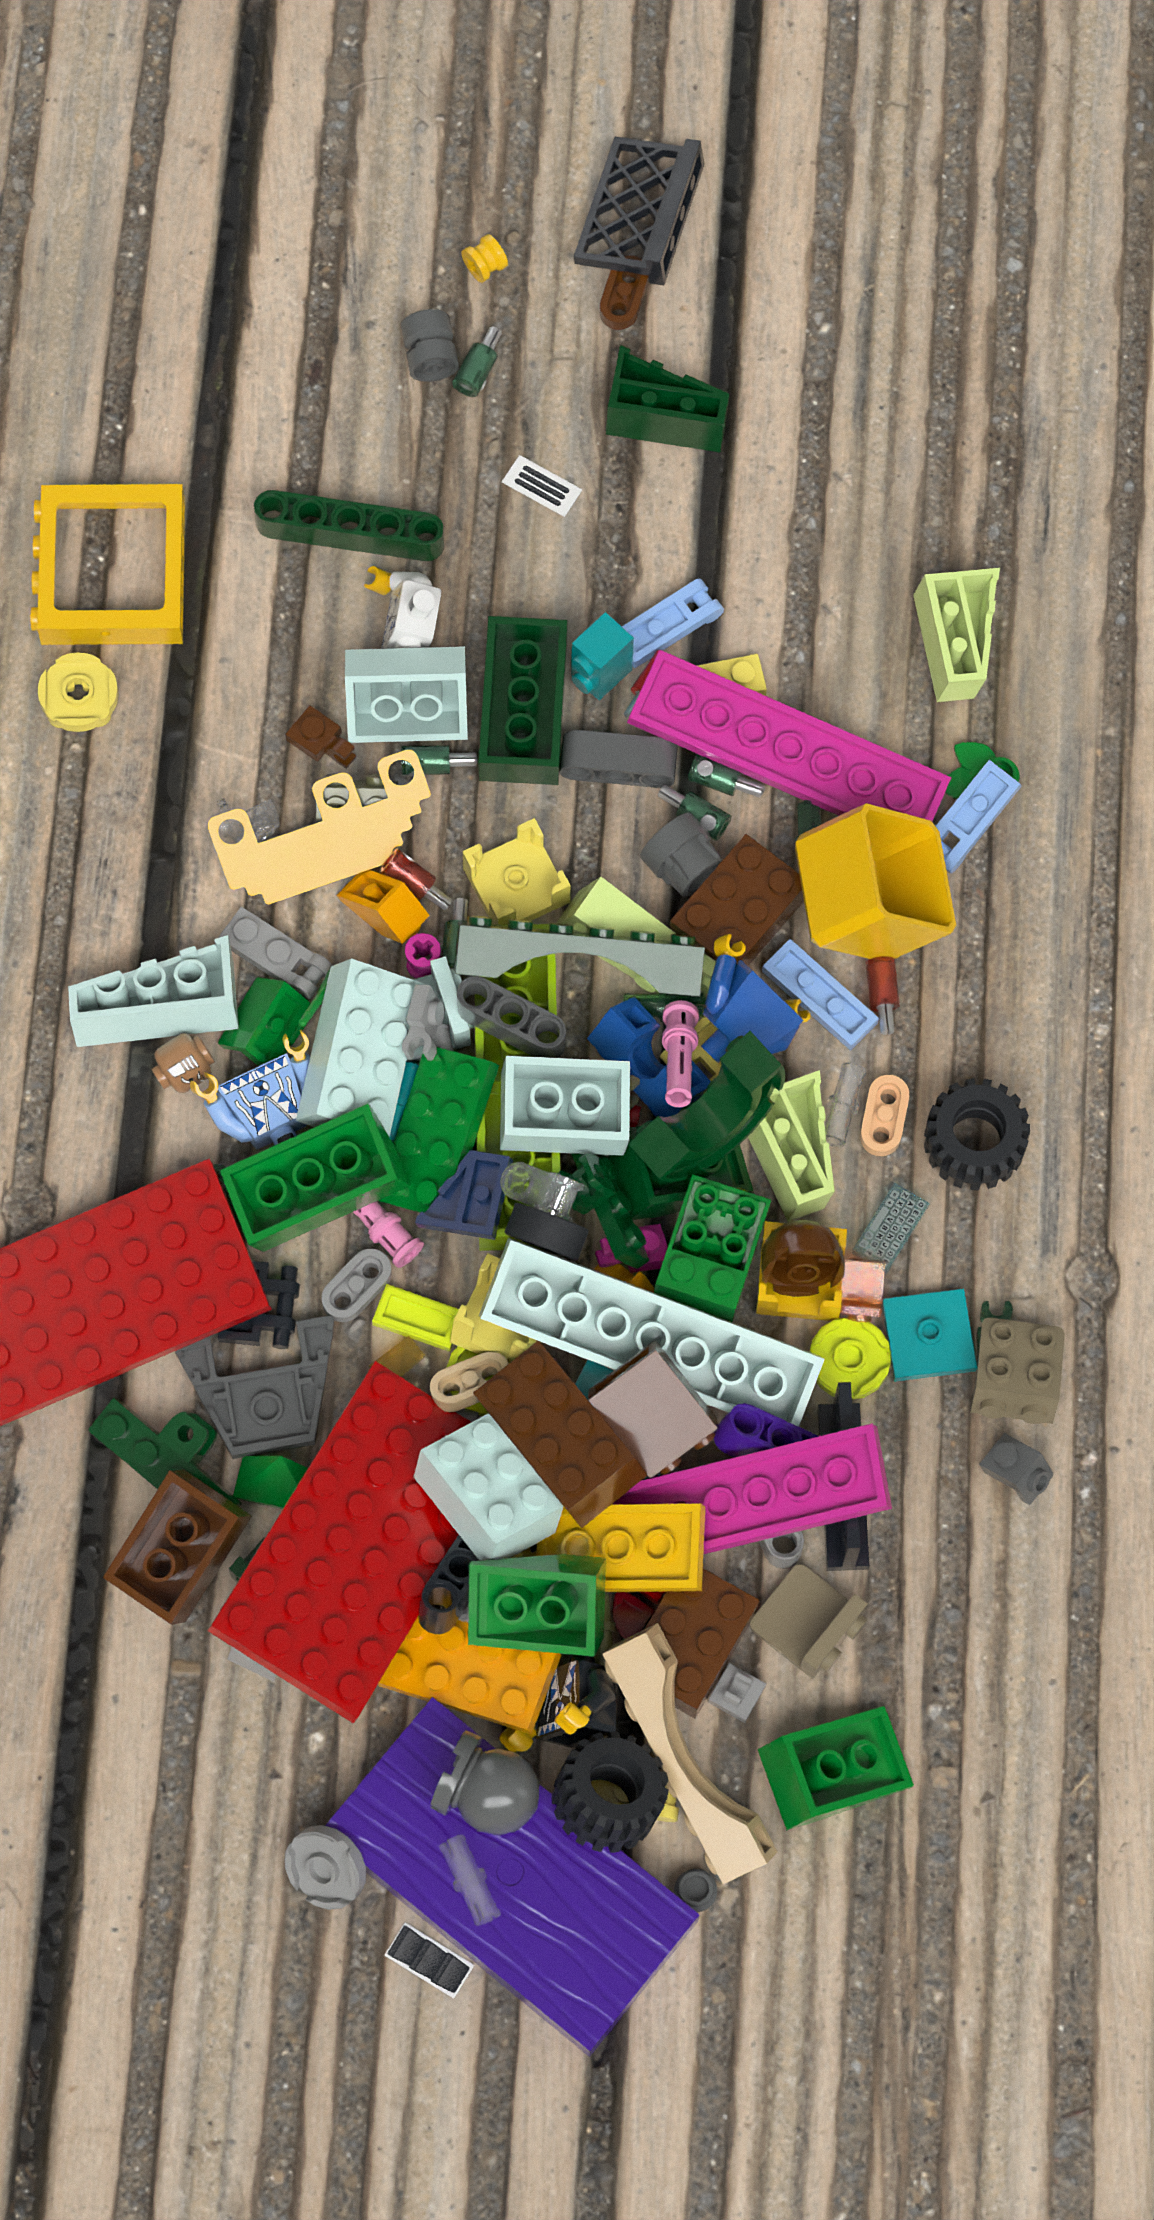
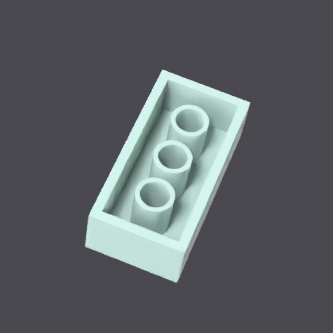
[296,958,423,1137]

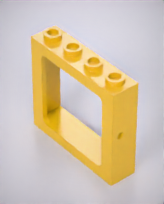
[31,484,185,645]

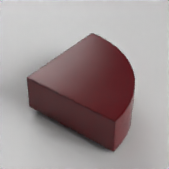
[612,1592,655,1640]

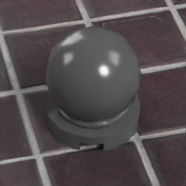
[430,1730,540,1836]

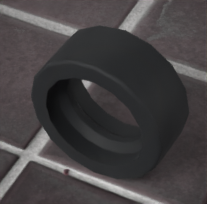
[505,1203,589,1261]

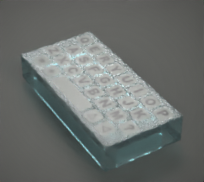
[852,1183,930,1274]

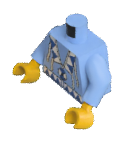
[190,1030,310,1149]

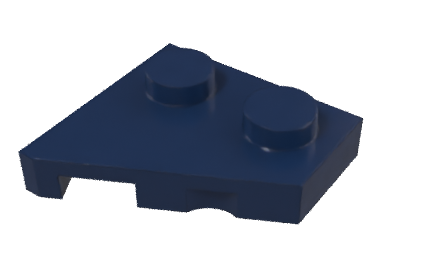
[415,1150,513,1240]

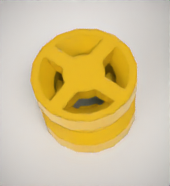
[461,234,508,283]

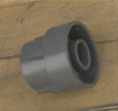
[640,812,723,897]

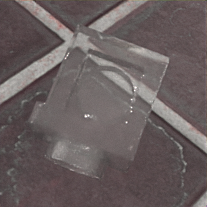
[216,798,280,844]

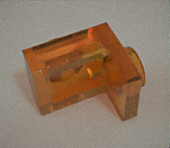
[840,1257,885,1322]

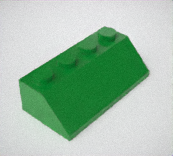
[220,1104,411,1252]

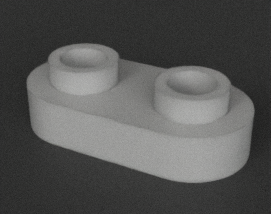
[321,1249,392,1322]

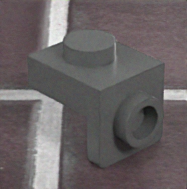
[979,1433,1053,1505]

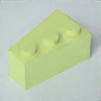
[913,568,1000,702]
[556,877,676,994]
[748,1070,835,1222]

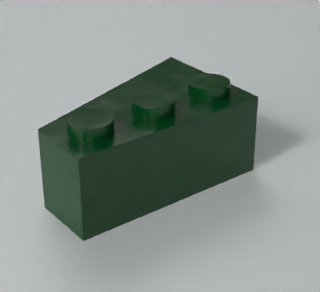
[606,345,729,453]

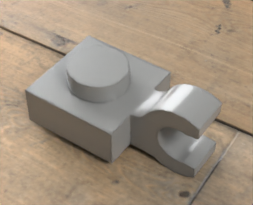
[402,985,444,1061]

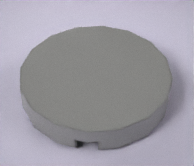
[285,1825,366,1910]

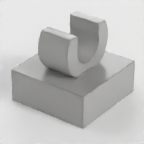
[708,1663,766,1723]

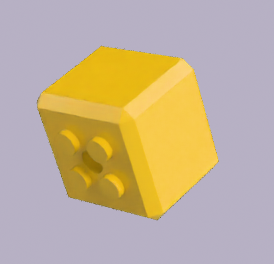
[795,803,956,963]

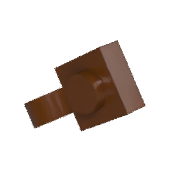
[285,705,356,769]

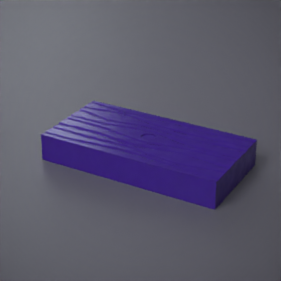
[325,1697,700,2057]

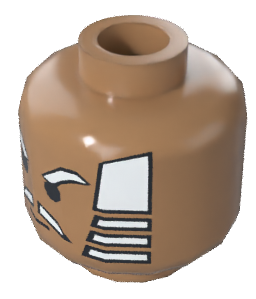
[152,1033,215,1094]

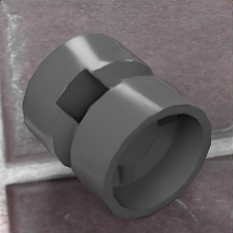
[401,309,459,382]

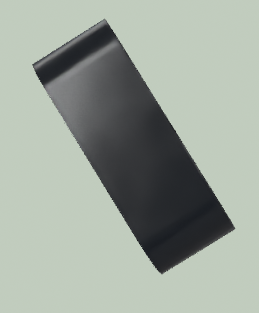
[418,1535,480,1634]

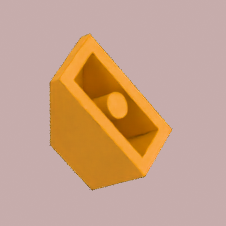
[336,870,430,944]

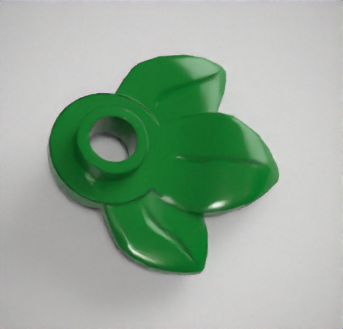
[945,742,1020,800]

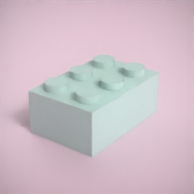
[345,646,468,743]
[500,1056,630,1155]
[414,1413,564,1561]

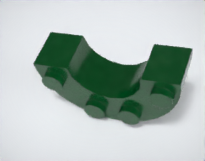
[628,1031,785,1182]

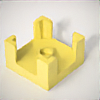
[462,818,571,925]
[450,1253,542,1363]

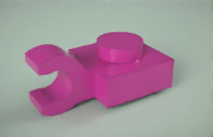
[595,1224,668,1273]

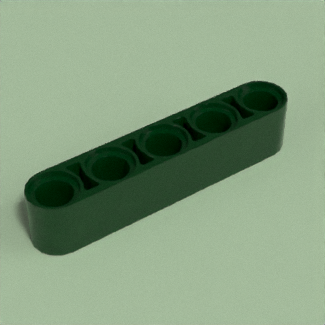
[254,490,444,561]

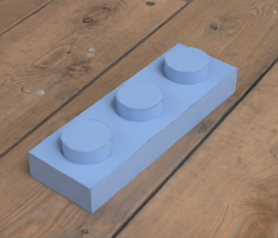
[762,939,879,1051]

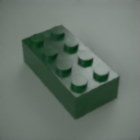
[478,616,568,785]

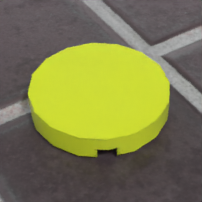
[810,1317,891,1400]

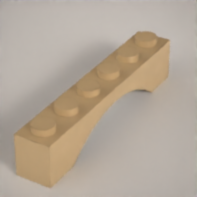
[603,1623,778,1884]

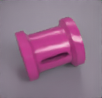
[405,933,441,979]

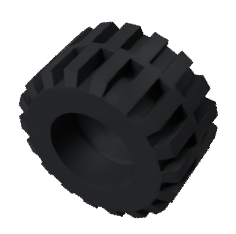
[924,1078,1030,1190]
[552,1732,669,1853]

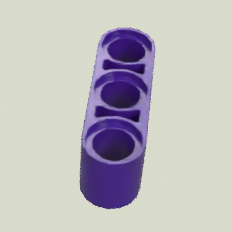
[713,1403,819,1458]

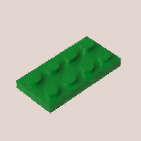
[378,1047,500,1213]

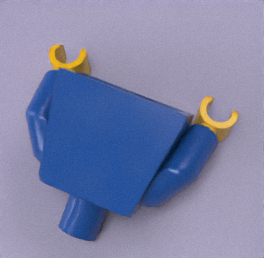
[701,934,811,1063]

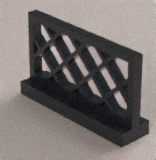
[573,136,705,286]
[817,1382,870,1571]

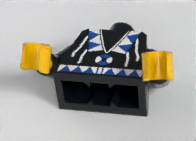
[499,1654,616,1752]

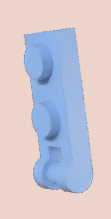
[622,579,724,669]
[936,760,1022,873]

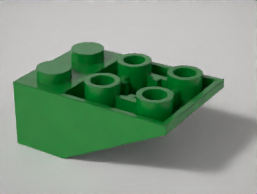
[654,1175,771,1322]

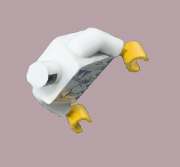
[364,566,441,649]

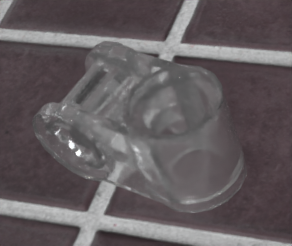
[500,1162,585,1221]

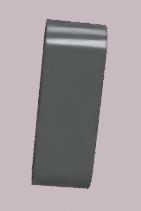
[559,730,678,788]
[457,976,566,1058]

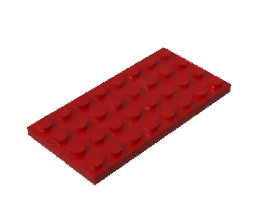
[0,1158,272,1426]
[207,1361,471,1723]

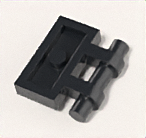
[218,1261,300,1349]

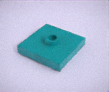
[882,1289,977,1382]

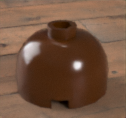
[761,1219,845,1297]

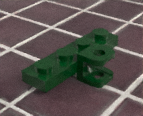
[553,1153,650,1269]
[88,1398,243,1507]

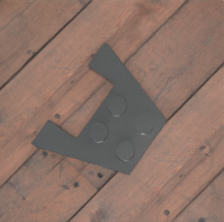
[175,1315,335,1459]

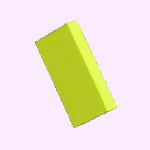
[372,1284,459,1352]

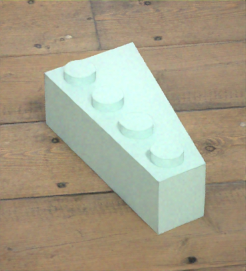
[68,935,239,1047]

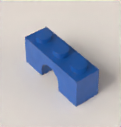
[587,997,711,1118]

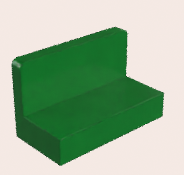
[218,977,310,1067]

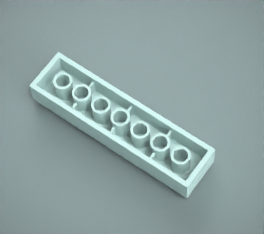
[479,1237,825,1427]

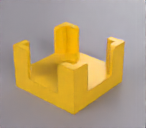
[756,1221,847,1321]

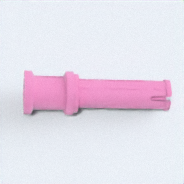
[662,1000,699,1107]
[353,1201,424,1268]

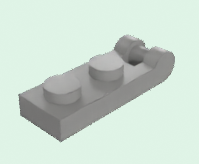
[218,907,333,1000]

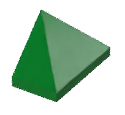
[233,1456,308,1509]

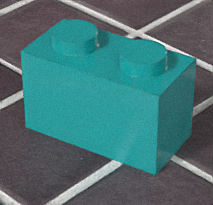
[571,612,634,701]

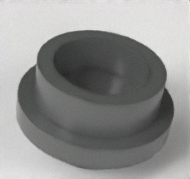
[674,1869,717,1912]

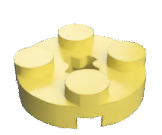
[38,653,118,732]

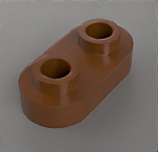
[600,255,649,330]

